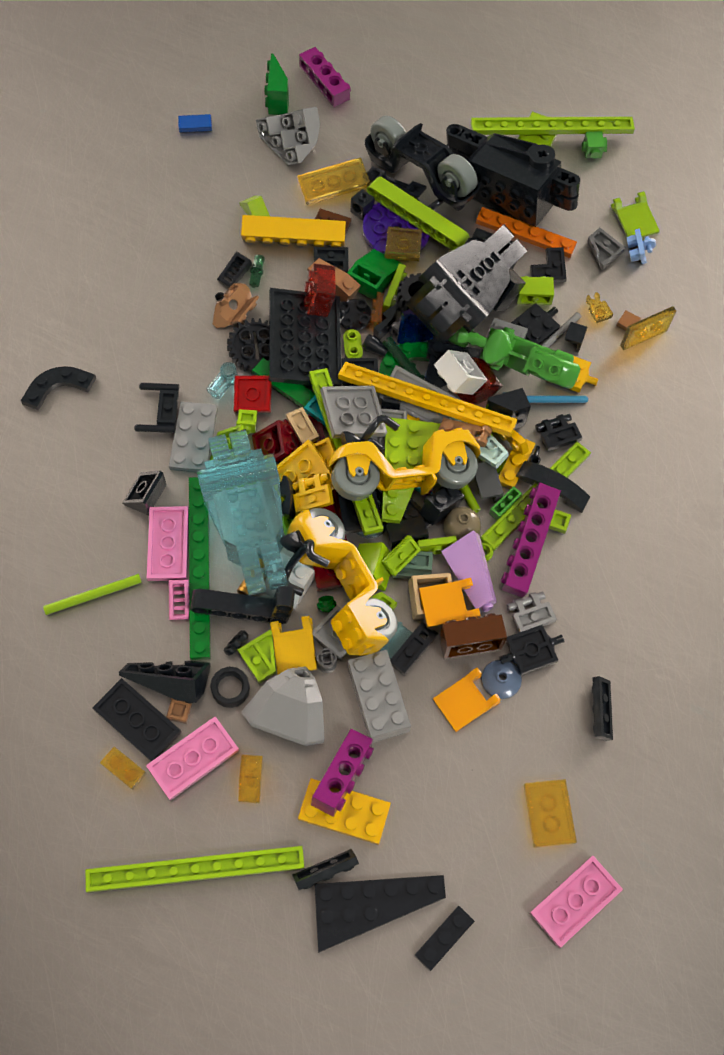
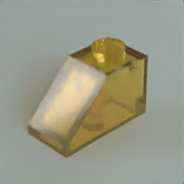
[239,755,264,803]

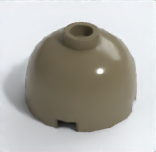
[443,507,481,541]

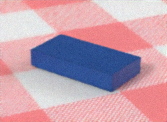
[178,114,212,132]

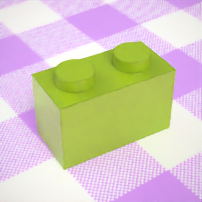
[516,276,554,305]

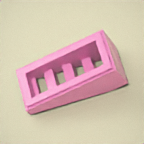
[169,580,190,620]

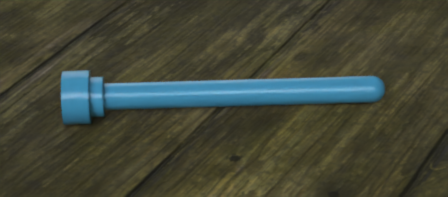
[503,392,589,403]

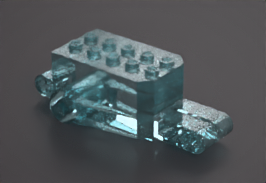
[196,429,288,596]

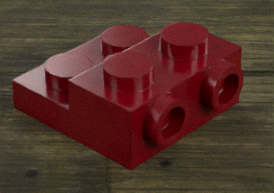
[252,420,296,470]

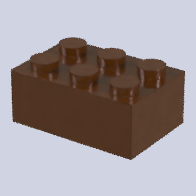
[439,613,507,659]

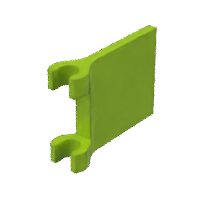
[611,191,660,237]

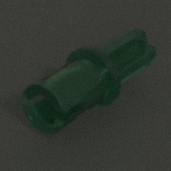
[249,255,265,288]

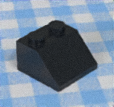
[486,388,531,428]

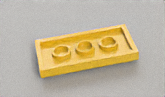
[298,778,391,845]

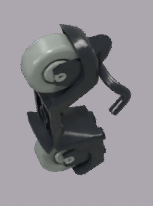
[364,116,481,211]

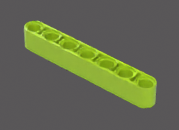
[366,177,470,251]

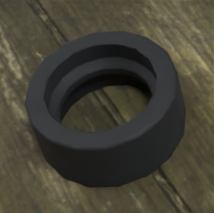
[210,666,250,708]

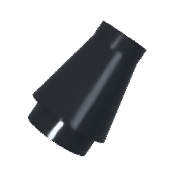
[362,334,390,357]

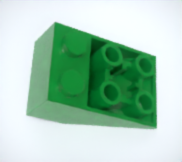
[264,53,289,115]
[347,249,404,301]

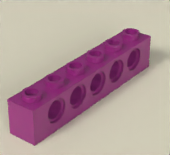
[500,483,561,598]

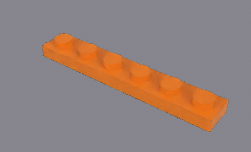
[476,207,577,258]

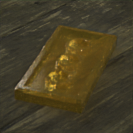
[297,157,370,205]

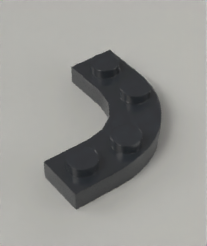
[21,366,96,410]

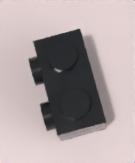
[420,486,465,526]

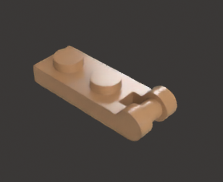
[438,418,492,447]

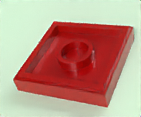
[234,376,272,413]

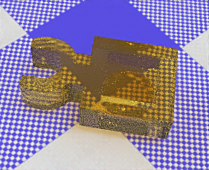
[586,292,613,323]

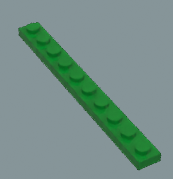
[189,477,211,660]

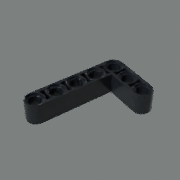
[190,586,295,624]

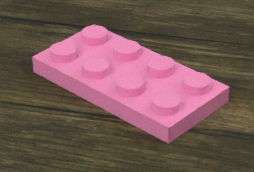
[147,506,189,581]
[146,717,239,801]
[529,856,623,948]

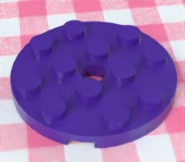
[363,202,430,258]

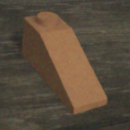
[307,258,361,302]

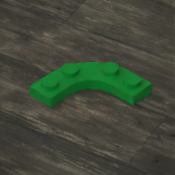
[379,342,429,376]

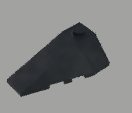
[119,661,211,704]

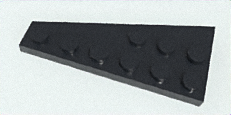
[315,875,446,953]

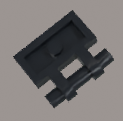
[535,414,583,451]

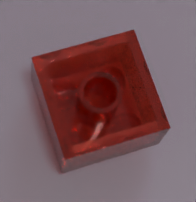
[304,263,336,317]

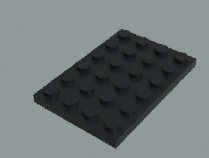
[269,287,342,386]

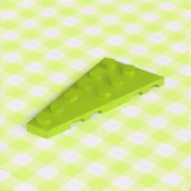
[381,417,441,524]

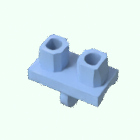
[626,228,656,264]

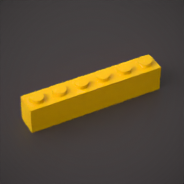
[241,215,346,247]

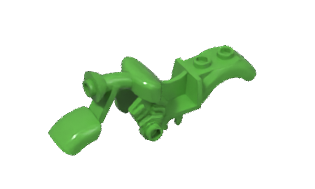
[448,327,580,389]

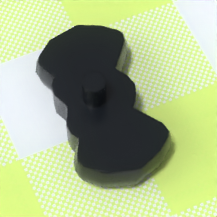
[224,630,249,656]

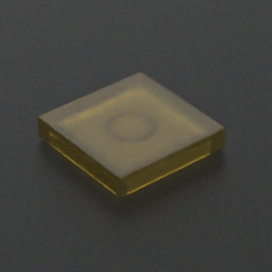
[385,227,422,262]

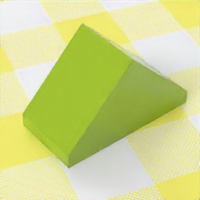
[239,196,270,216]

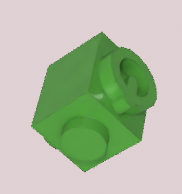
[582,131,607,159]

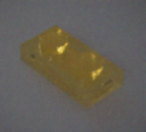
[100,747,147,790]

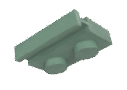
[392,551,433,579]

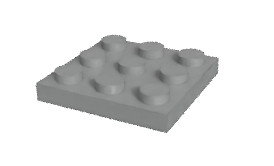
[320,386,387,438]

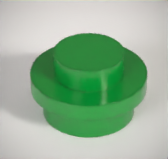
[317,596,337,612]

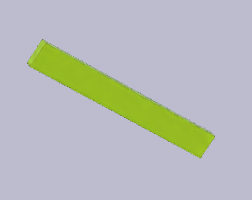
[480,442,591,552]

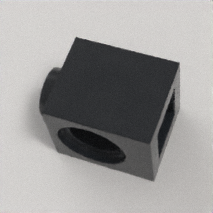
[350,189,375,221]

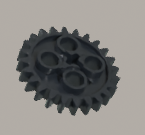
[227,318,269,374]

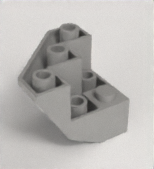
[256,107,320,165]
[242,666,324,746]

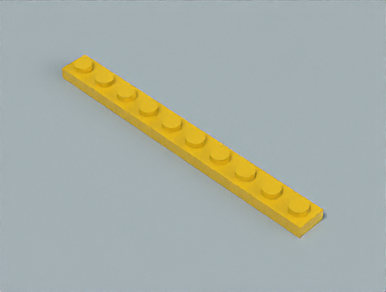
[338,362,517,437]

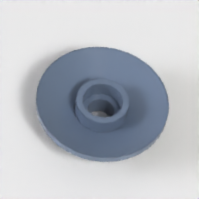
[481,660,522,699]

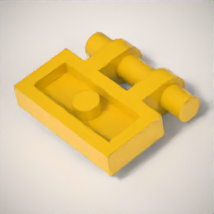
[292,473,334,514]

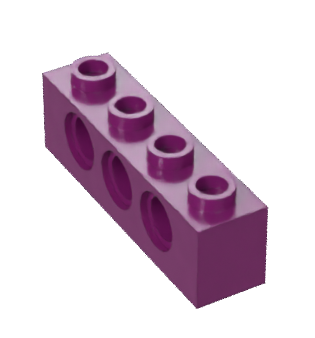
[299,47,351,107]
[311,729,374,817]

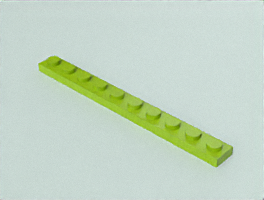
[470,117,635,135]
[309,368,384,536]
[85,846,305,893]

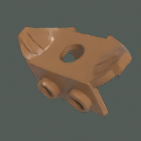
[212,283,259,328]

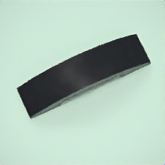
[363,166,427,199]
[516,461,590,513]

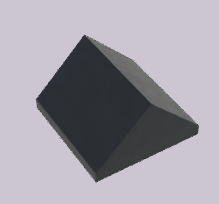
[122,471,167,516]

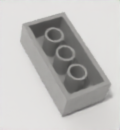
[347,650,411,743]

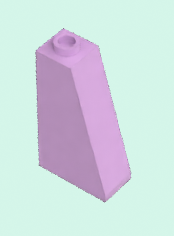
[441,530,497,613]

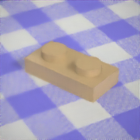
[286,407,319,445]

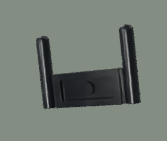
[134,383,180,433]

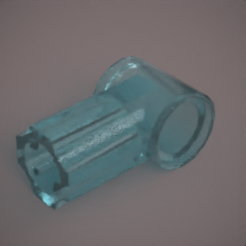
[206,362,238,399]

